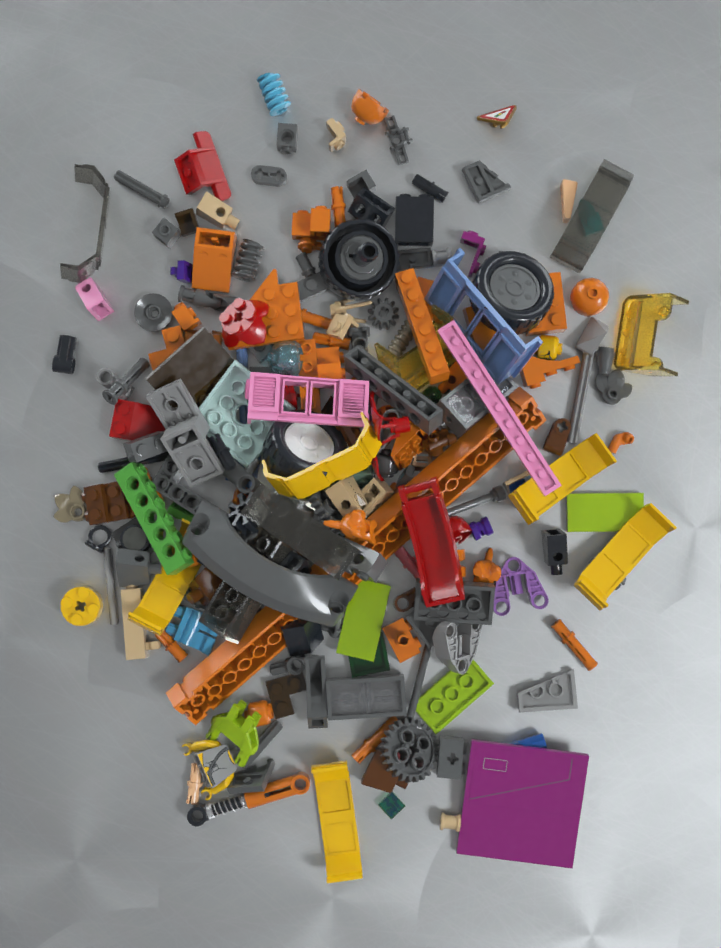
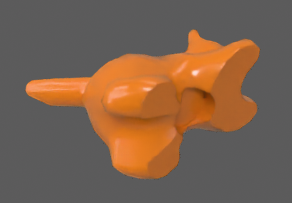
[323,509,377,545]
[473,548,501,583]

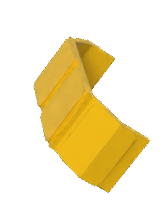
[262,412,382,499]
[508,433,617,525]
[573,503,677,611]
[128,518,202,636]
[311,760,363,884]

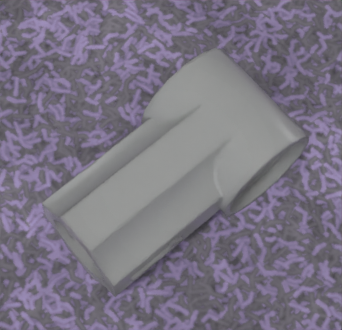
[96,368,135,400]

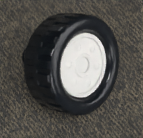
[263,409,348,478]

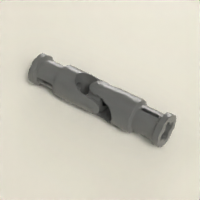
[178,285,238,312]

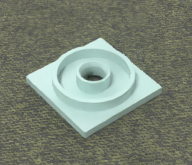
[199,360,296,468]

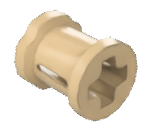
[440,812,461,832]

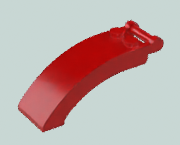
[398,477,465,608]

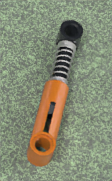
[187,772,311,827]

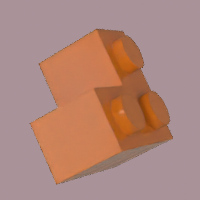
[292,206,331,241]
[148,325,185,370]
[316,346,346,389]

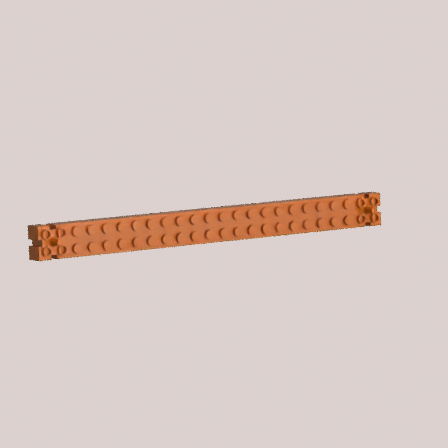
[166,386,546,725]

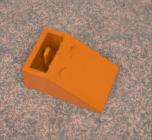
[192,227,237,293]
[390,416,439,471]

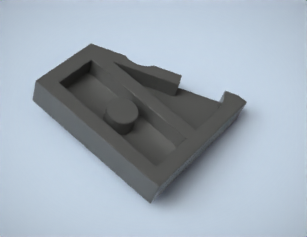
[462,160,511,203]
[227,758,275,794]

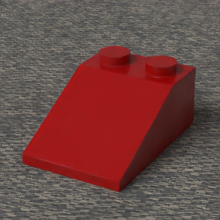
[109,399,166,441]

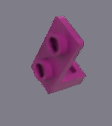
[460,231,487,278]

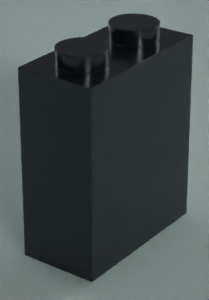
[395,194,434,247]

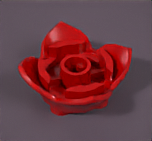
[219,298,269,348]

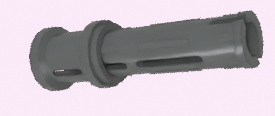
[102,358,150,405]

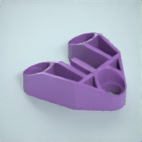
[493,557,549,616]

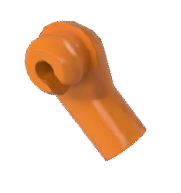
[608,432,634,454]

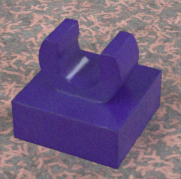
[170,260,193,283]

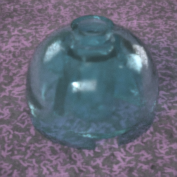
[267,341,303,376]

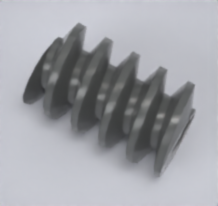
[231,239,265,282]

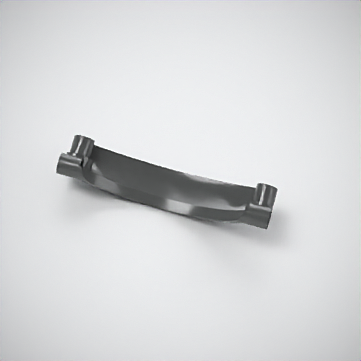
[182,499,358,626]

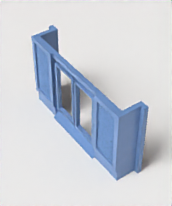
[424,248,543,384]

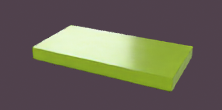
[566,493,644,532]
[336,580,391,662]
[416,660,494,734]

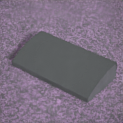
[413,578,495,625]

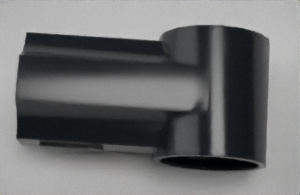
[52,335,77,374]

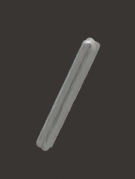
[567,352,594,444]

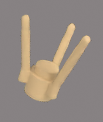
[330,299,372,323]

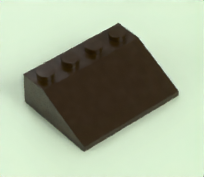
[145,326,234,408]

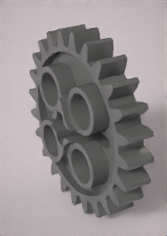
[307,485,344,537]
[379,718,439,783]

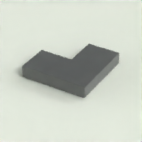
[396,247,432,290]

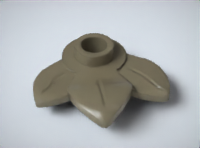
[53,486,87,523]

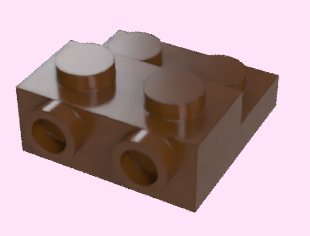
[81,481,131,525]

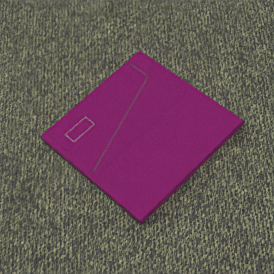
[456,739,589,869]

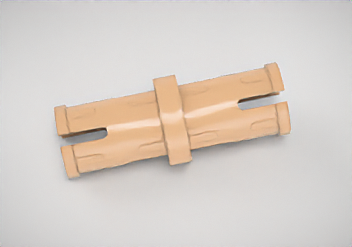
[186,763,203,805]

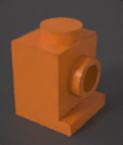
[172,302,202,332]

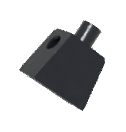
[541,529,568,575]

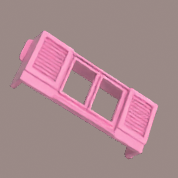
[245,372,369,432]

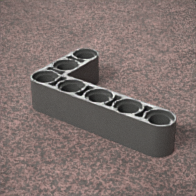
[153,454,234,528]

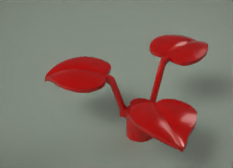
[369,391,411,481]

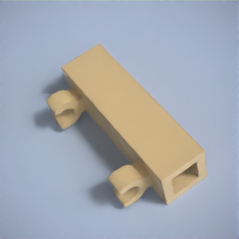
[121,585,161,660]

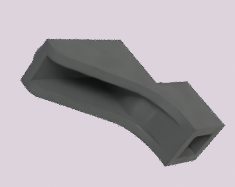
[305,655,328,729]

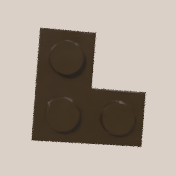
[265,671,307,719]

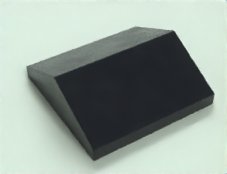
[280,618,324,656]

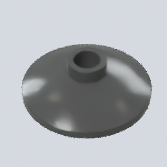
[134,293,173,332]

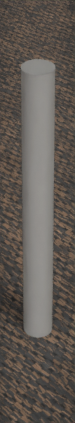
[103,548,118,625]

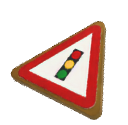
[477,105,517,129]

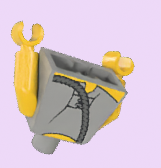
[182,739,240,800]

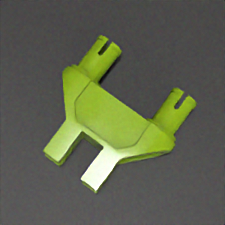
[205,699,262,767]

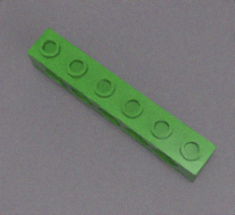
[114,462,195,575]

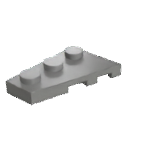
[517,669,578,713]

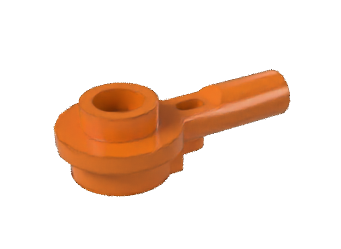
[298,237,322,253]

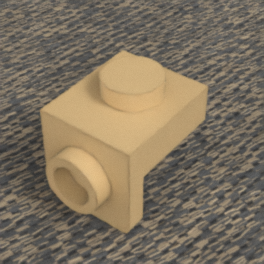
[326,118,346,152]
[326,313,359,340]

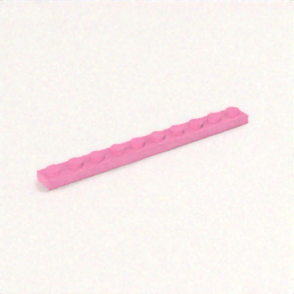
[437,320,562,496]

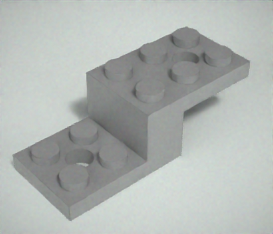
[146,378,225,487]

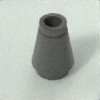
[596,347,615,374]

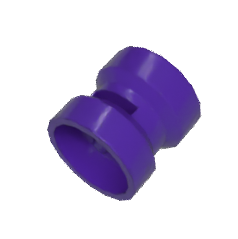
[468,516,494,541]

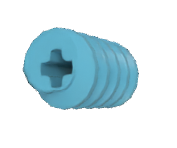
[257,73,291,116]

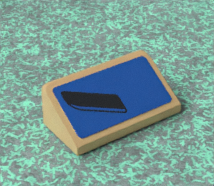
[503,471,532,495]

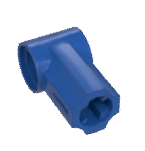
[509,733,547,749]

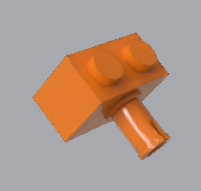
[382,617,422,663]

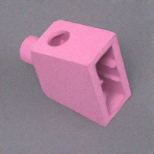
[75,274,115,321]

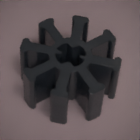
[226,491,270,535]

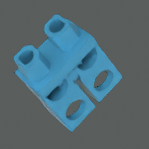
[165,606,225,656]

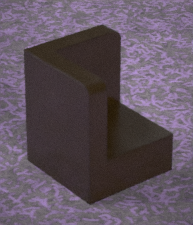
[175,208,199,237]

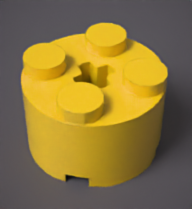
[61,586,103,626]

